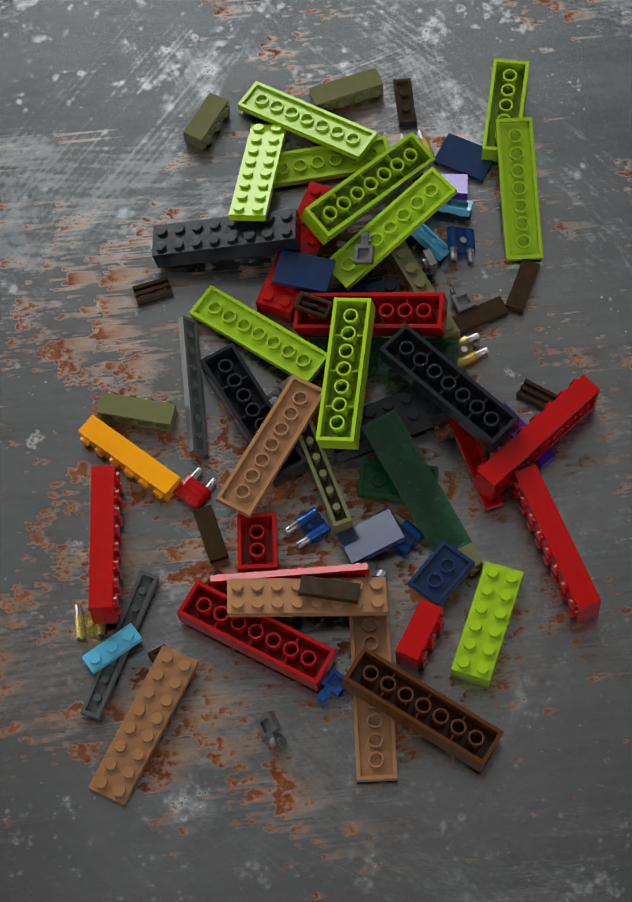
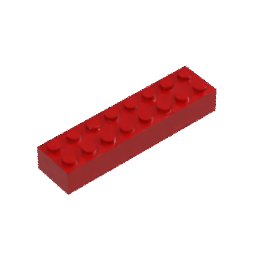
[256,181,333,323]
[293,292,448,336]
[474,375,600,503]
[511,464,601,623]
[89,465,123,624]
[177,580,337,692]

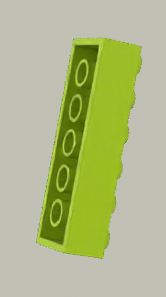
[482,58,529,162]
[451,561,524,688]

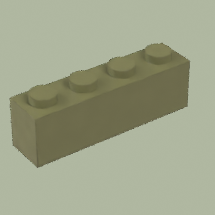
[309,67,383,111]
[97,391,177,432]

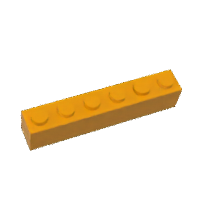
[78,414,181,502]

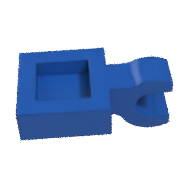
[317,668,344,705]

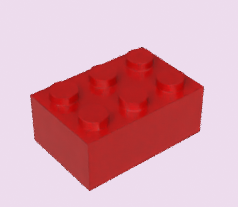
[237,512,279,573]
[395,598,445,673]

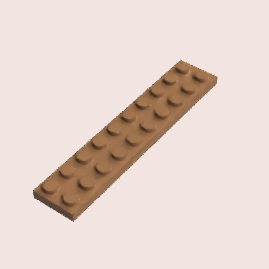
[349,586,398,782]

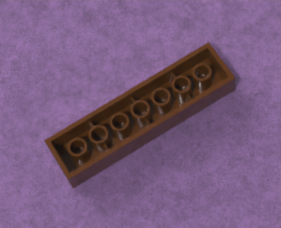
[341,646,504,772]

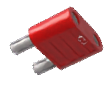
[173,468,217,510]

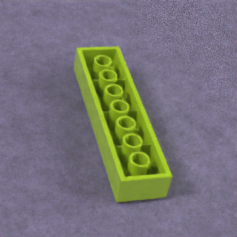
[300,132,435,245]
[316,297,376,450]

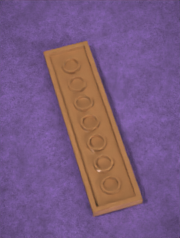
[216,375,322,518]
[227,577,388,617]
[88,645,199,806]

